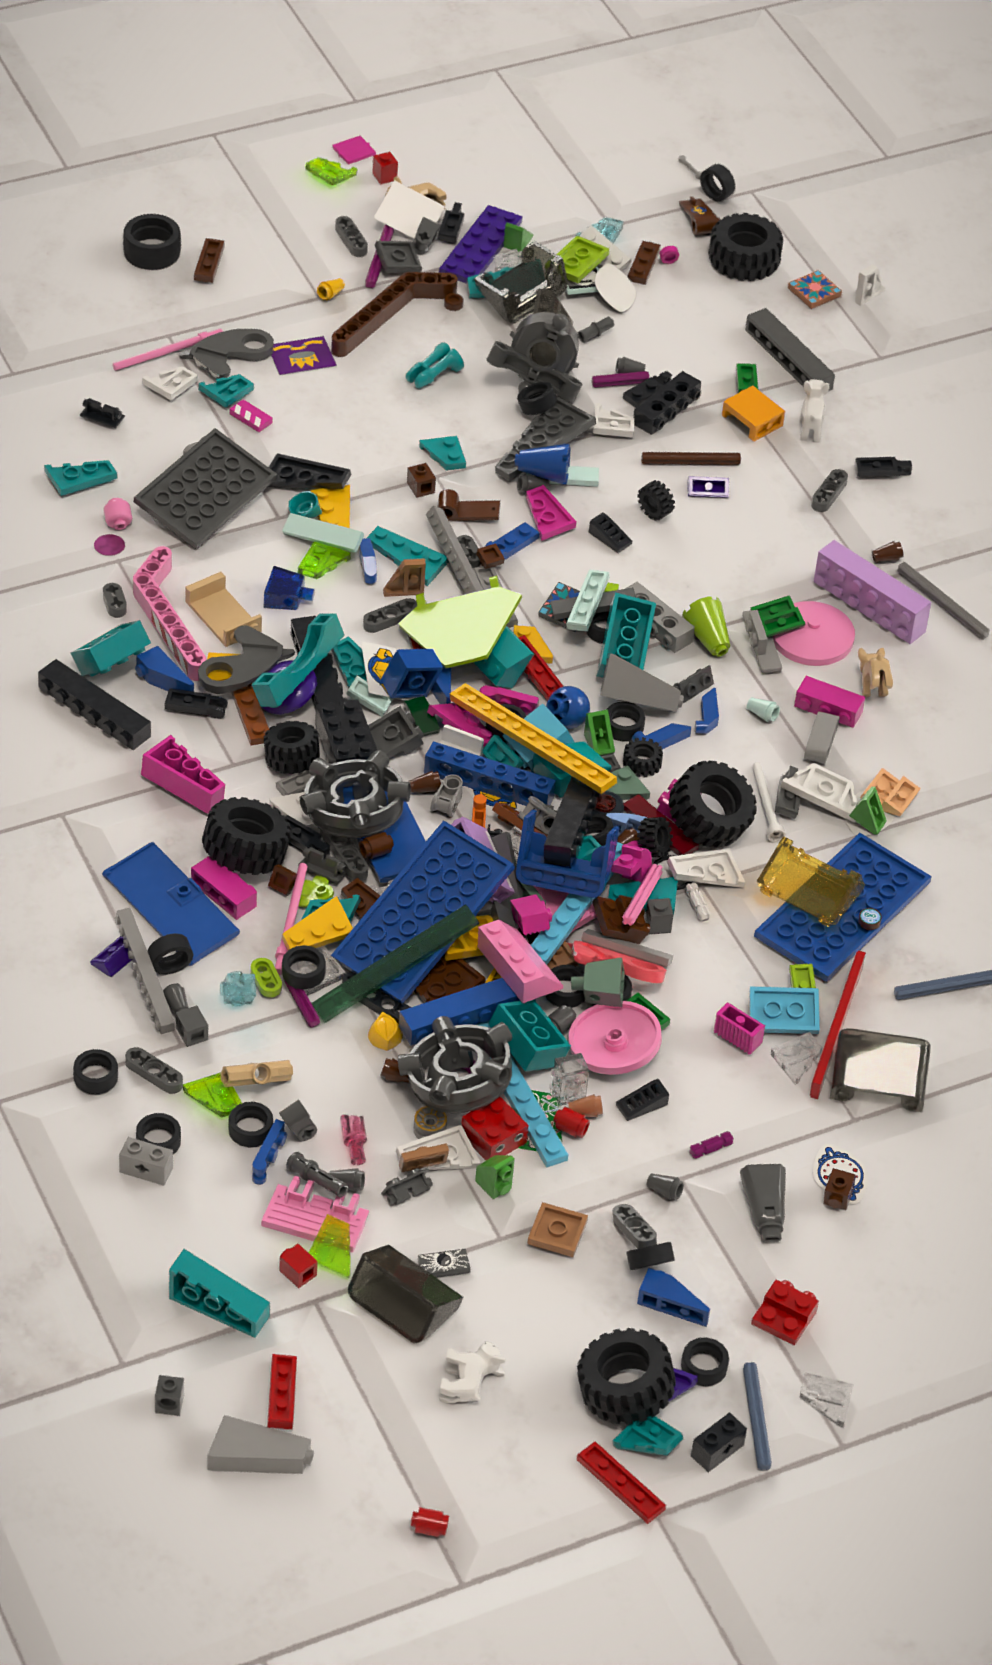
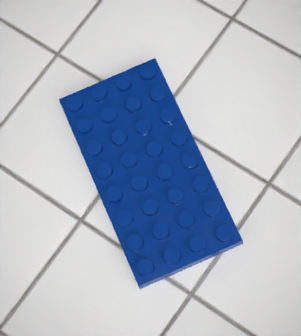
[331,820,515,1004]
[754,833,932,982]

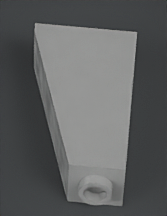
[600,653,684,712]
[207,1415,314,1474]

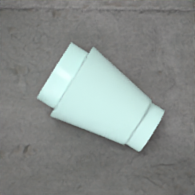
[747,697,780,722]

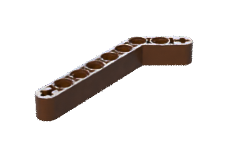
[331,272,458,357]

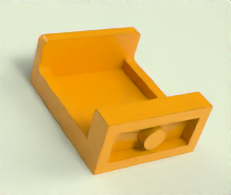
[722,386,785,441]

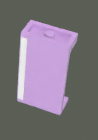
[451,816,515,903]

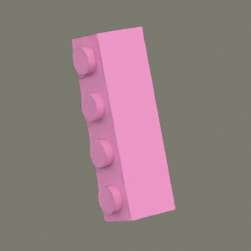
[478,920,563,1003]

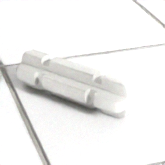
[685,882,710,921]

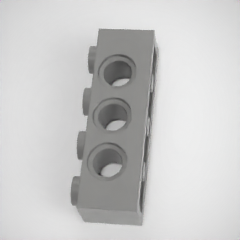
[625,581,695,653]

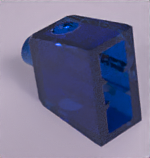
[264,566,315,610]

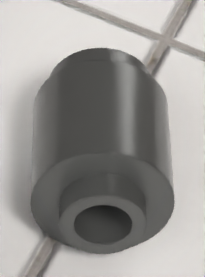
[548,1005,576,1034]

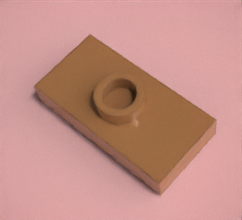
[399,1143,449,1172]

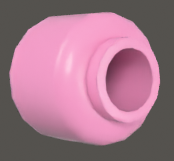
[104,498,132,530]

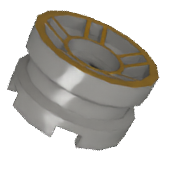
[414,1106,447,1139]

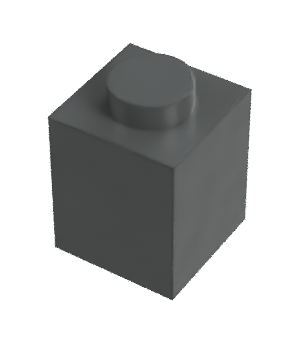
[645,898,673,935]

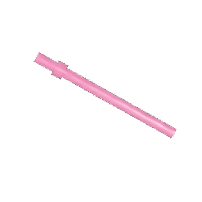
[113,328,223,371]
[275,863,308,975]

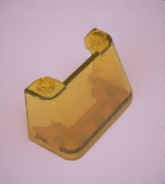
[757,836,865,926]

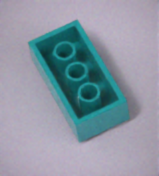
[596,592,656,678]

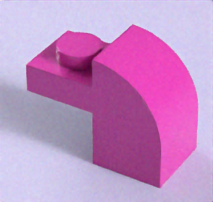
[611,844,652,882]

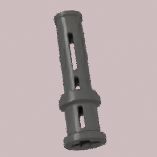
[286,1152,349,1198]

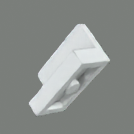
[439,725,484,757]

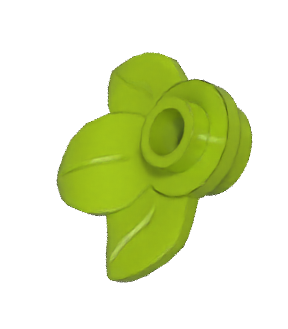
[298,876,334,907]

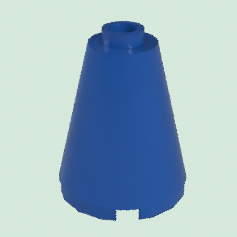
[515,444,571,485]

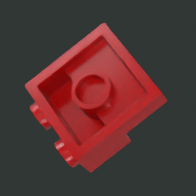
[751,1279,819,1346]

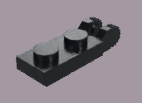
[165,688,228,719]

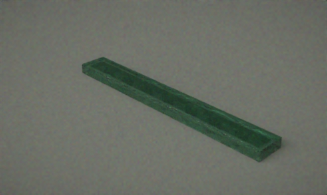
[312,904,479,1023]

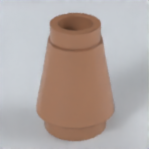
[568,1094,603,1117]

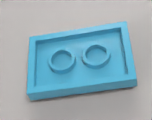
[749,986,820,1034]

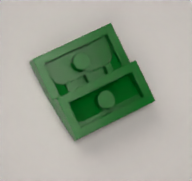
[750,595,805,637]

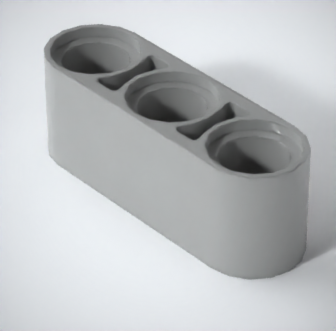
[804,711,840,764]

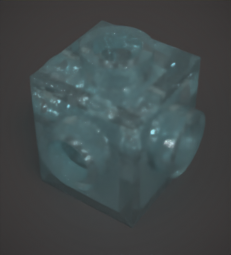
[220,971,256,1007]

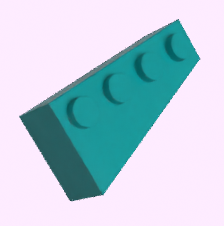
[169,1249,270,1338]

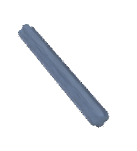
[894,970,992,1000]
[743,1362,772,1470]

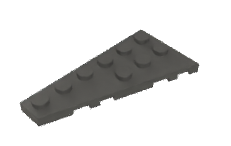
[495,396,596,481]

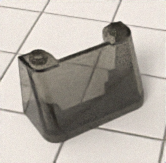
[474,241,568,324]
[830,1028,931,1112]

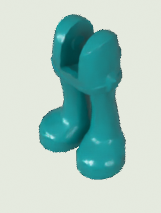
[405,342,464,388]

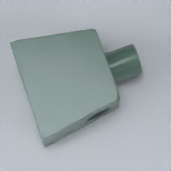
[571,958,625,1007]

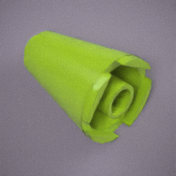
[682,596,731,656]

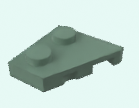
[607,766,650,800]

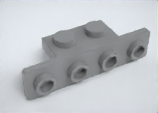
[742,610,782,673]

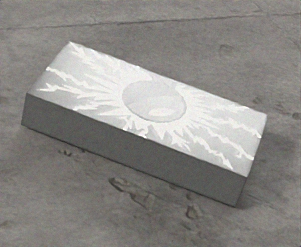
[418,1248,471,1279]

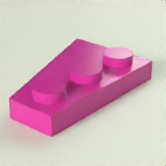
[526,485,577,541]
[427,703,493,748]

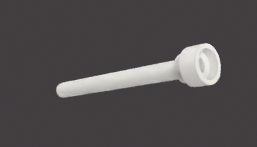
[753,762,786,843]

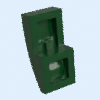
[403,696,440,736]

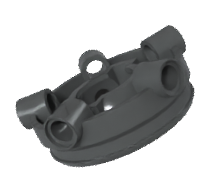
[299,750,411,838]
[398,1016,512,1113]

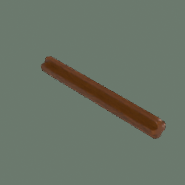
[641,452,741,465]

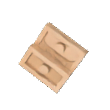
[860,768,921,816]

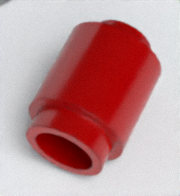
[553,1107,590,1138]
[411,1507,449,1537]

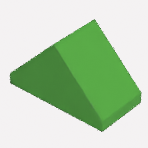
[504,222,533,253]
[584,709,615,755]
[849,786,887,835]

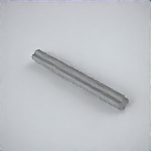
[897,562,990,639]

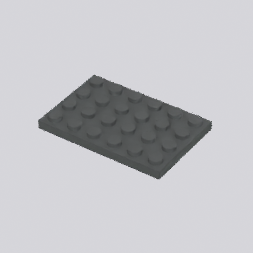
[133,428,277,549]

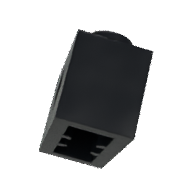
[691,1412,747,1472]

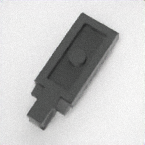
[775,765,801,819]

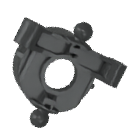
[486,312,583,402]

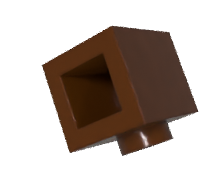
[407,463,436,498]
[824,1168,856,1210]

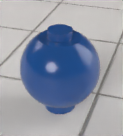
[546,686,590,729]

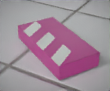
[229,399,273,432]

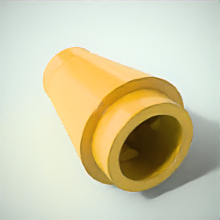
[317,278,345,300]

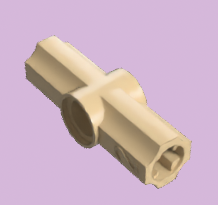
[220,1060,293,1087]

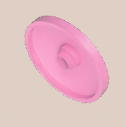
[772,601,855,666]
[568,1001,662,1075]

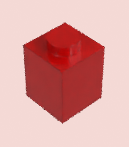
[372,152,398,185]
[279,1244,318,1289]

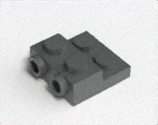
[368,706,424,759]

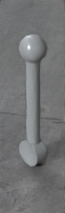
[678,155,702,179]

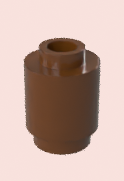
[359,832,394,859]

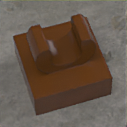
[476,543,505,569]
[268,864,297,895]

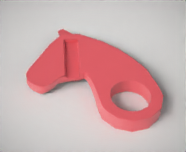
[567,940,667,983]

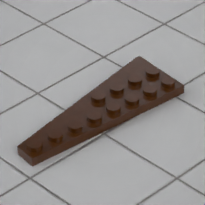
[341,878,486,1003]

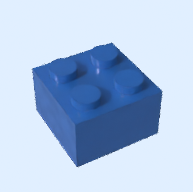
[381,649,443,698]

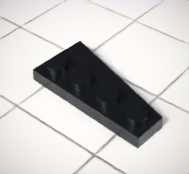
[268,453,351,489]

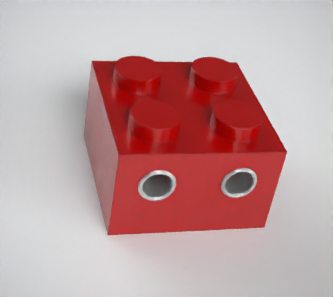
[461,1096,529,1160]

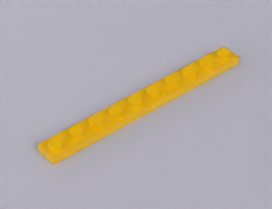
[449,683,617,794]

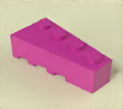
[141,735,226,814]

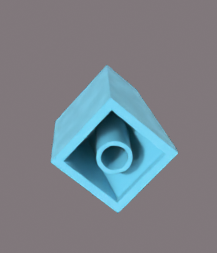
[503,703,574,772]

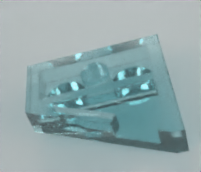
[576,217,623,244]

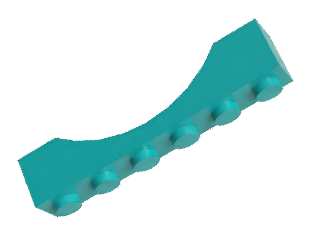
[252,613,345,708]

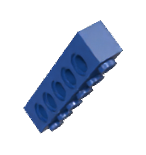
[424,741,556,806]

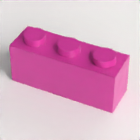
[794,676,865,728]
[191,856,257,920]

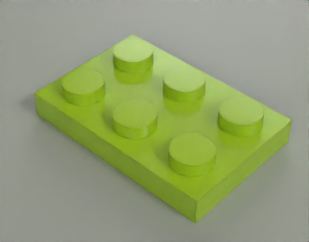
[545,236,609,283]

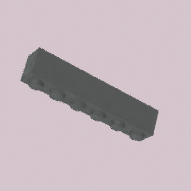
[745,308,835,391]

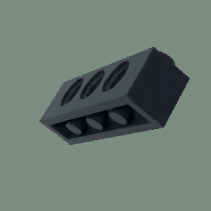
[633,371,702,435]

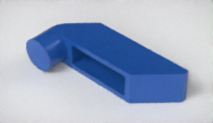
[359,538,377,584]
[695,688,719,734]
[632,723,691,750]

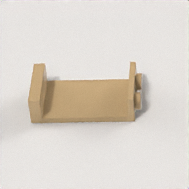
[185,572,262,647]

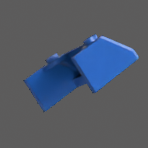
[516,809,619,898]

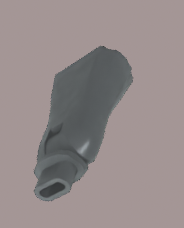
[740,1164,786,1242]

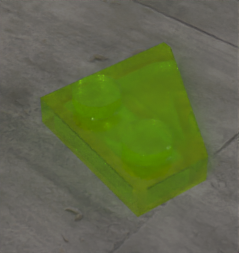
[305,157,358,186]
[298,542,351,579]
[183,1073,242,1118]
[308,1214,351,1278]

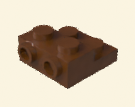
[592,895,650,944]

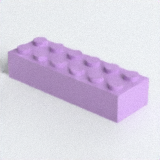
[814,540,931,644]

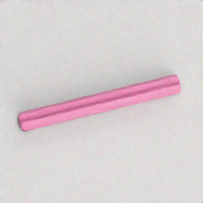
[622,864,663,926]

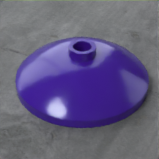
[261,660,317,715]

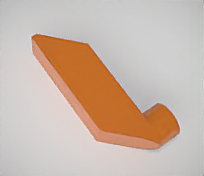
[472,794,487,828]

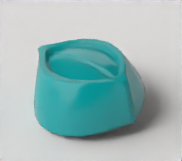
[288,491,322,519]

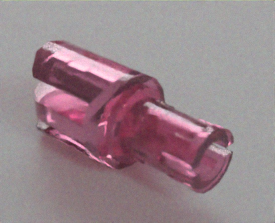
[340,1115,367,1165]

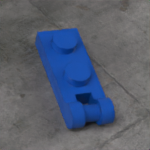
[485,522,540,560]
[252,1119,287,1185]

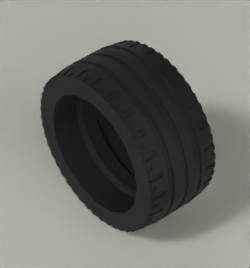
[123,213,181,270]

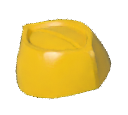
[368,1012,403,1051]

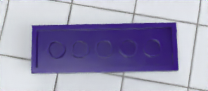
[439,205,523,284]

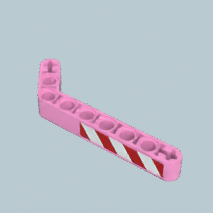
[133,546,206,681]

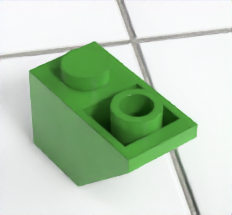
[475,1155,515,1199]

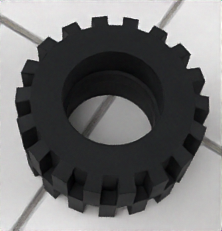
[264,721,320,774]

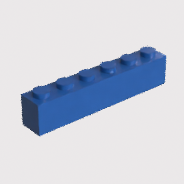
[399,978,536,1046]

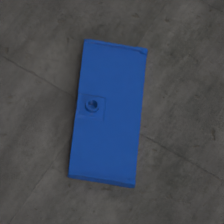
[343,786,426,883]
[102,842,240,966]

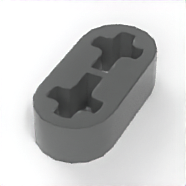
[457,535,481,568]
[103,583,127,618]

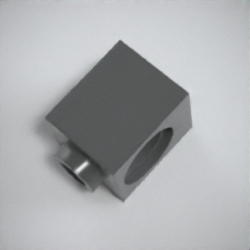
[176,1006,208,1047]
[155,1375,184,1416]

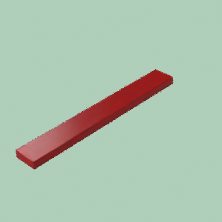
[810,950,866,1099]

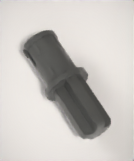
[578,316,614,343]

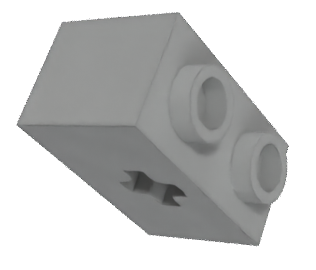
[119,1137,173,1186]

